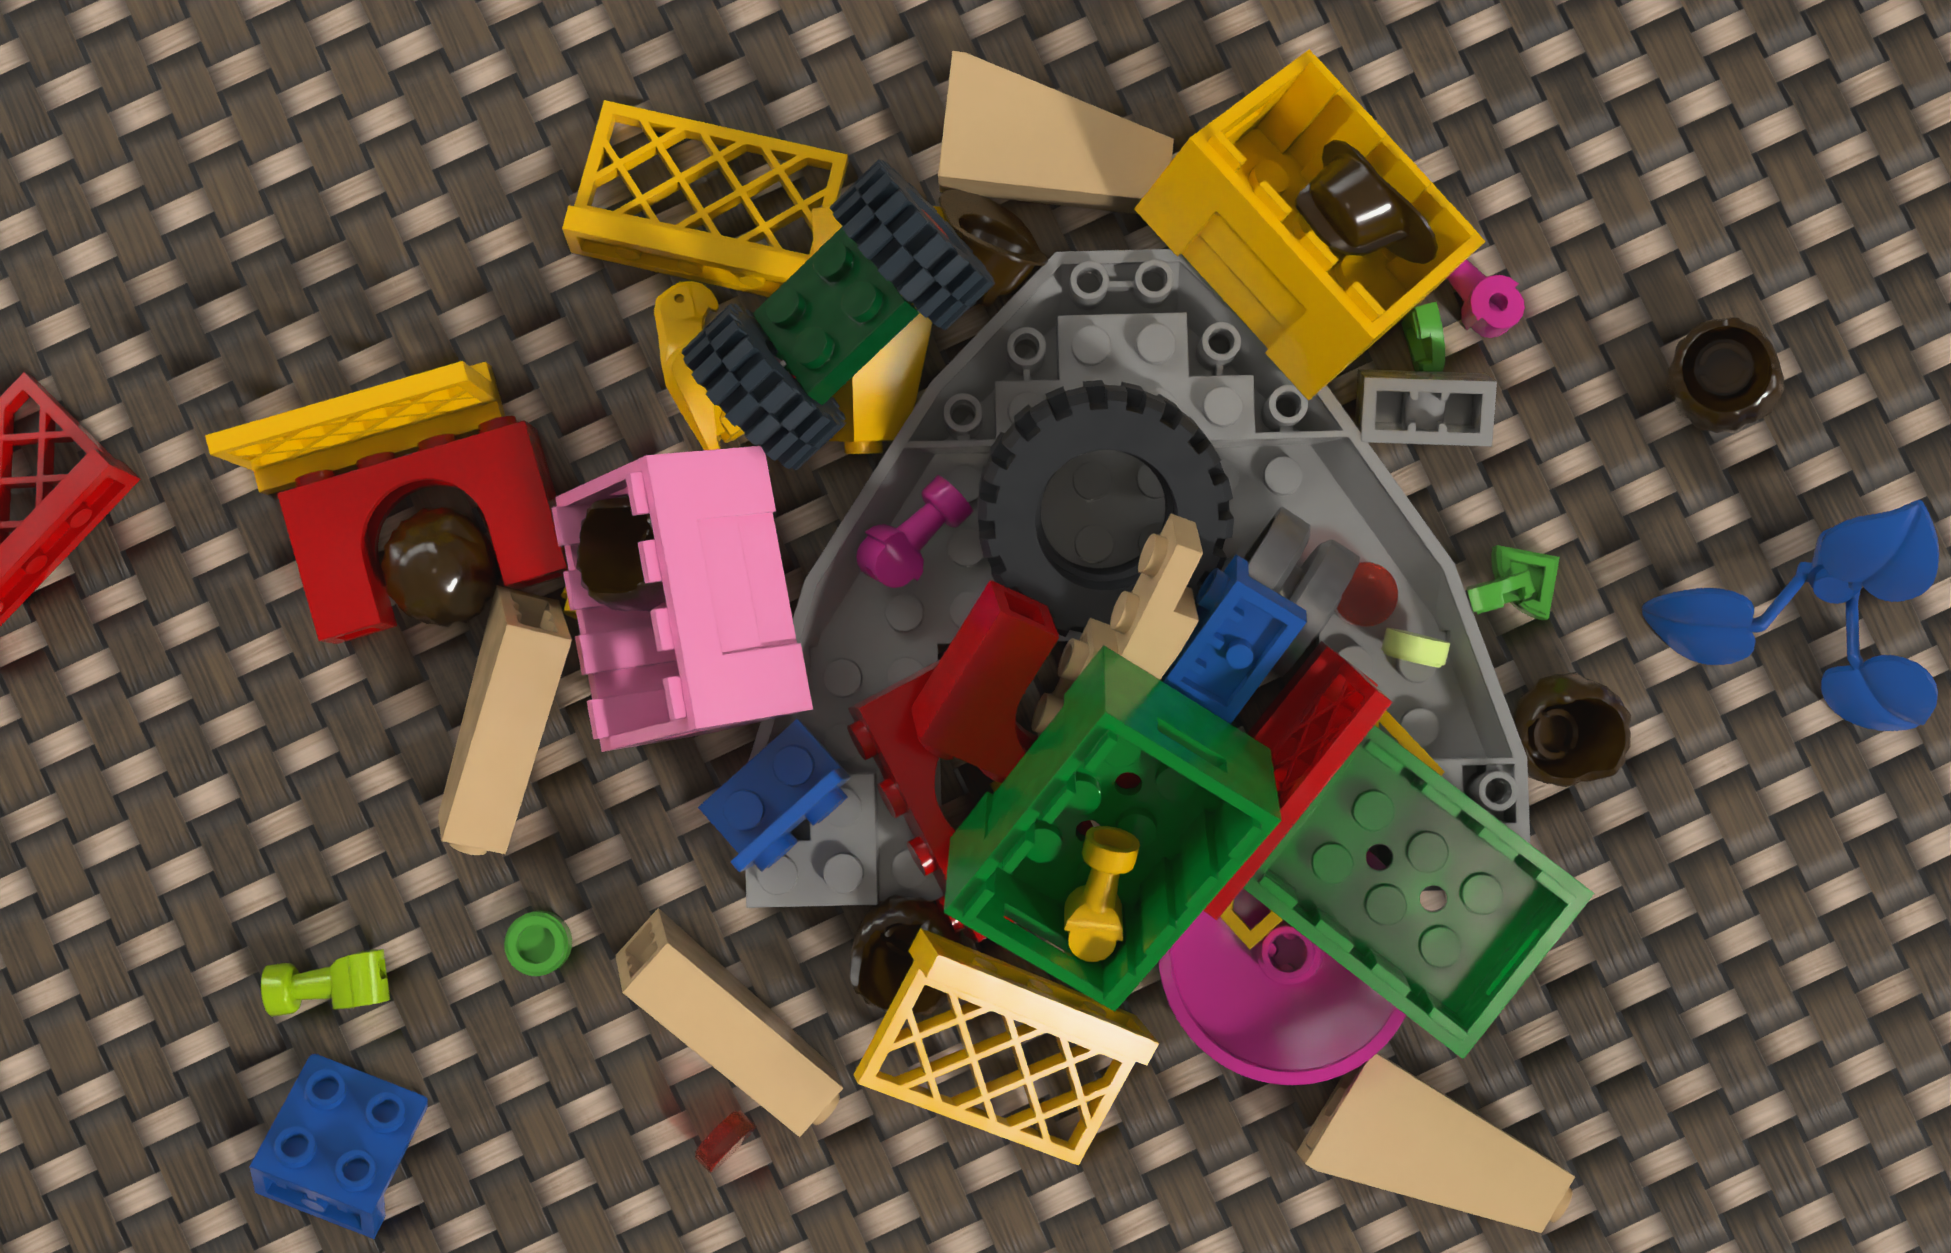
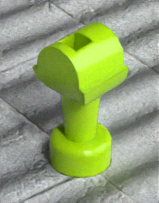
[261,949,390,1017]

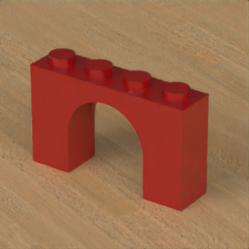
[277,416,569,644]
[911,580,1162,789]
[847,659,1093,942]

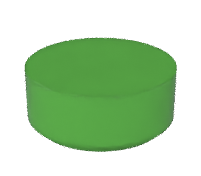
[504,910,572,976]

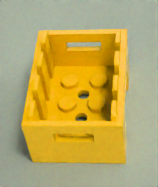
[1134,49,1486,401]

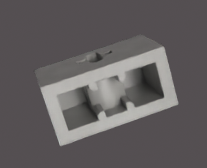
[1355,369,1497,447]

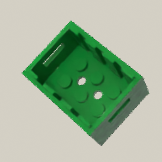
[944,645,1282,1012]
[1243,725,1595,1059]

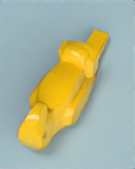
[654,281,745,450]

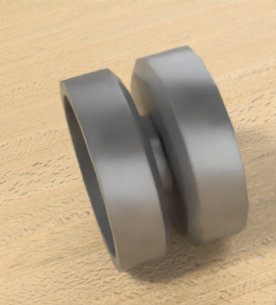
[1243,507,1360,677]

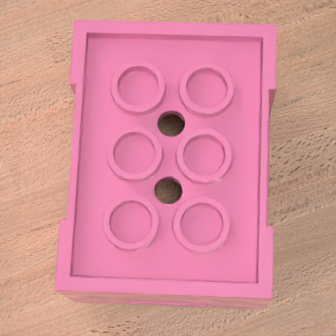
[552,446,813,752]

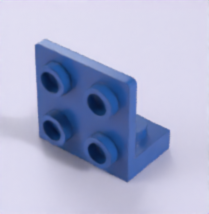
[698,719,851,872]
[249,1054,428,1239]

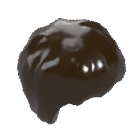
[1667,317,1785,433]
[576,496,666,612]
[381,507,502,627]
[1512,672,1631,787]
[850,894,962,1016]

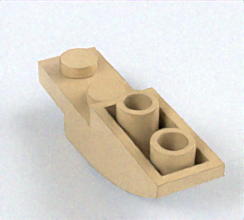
[1032,514,1203,737]

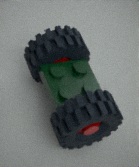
[682,159,995,470]

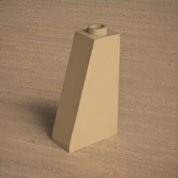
[938,51,1174,214]
[438,585,572,855]
[615,908,843,1137]
[1296,1053,1575,1233]

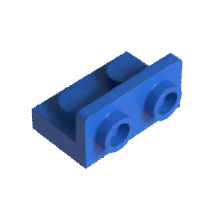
[1162,555,1307,724]

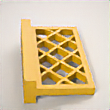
[562,100,848,297]
[205,361,505,495]
[853,928,1159,1166]

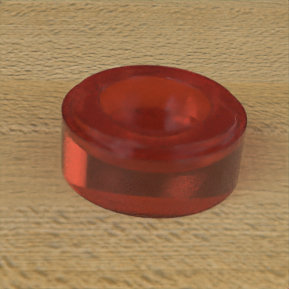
[1335,562,1398,627]
[695,1110,757,1174]

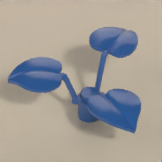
[1641,500,1939,731]

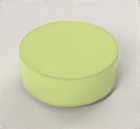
[1381,627,1450,668]

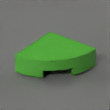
[1401,301,1445,372]
[1491,545,1560,620]
[1467,570,1535,614]

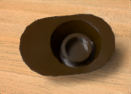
[1295,140,1438,264]
[939,189,1048,307]

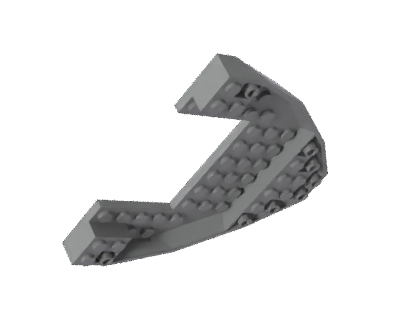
[746,249,1530,908]

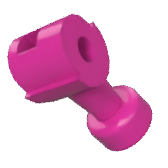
[1447,260,1525,338]
[856,475,973,588]

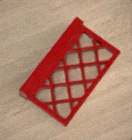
[0,372,141,627]
[1203,641,1393,921]

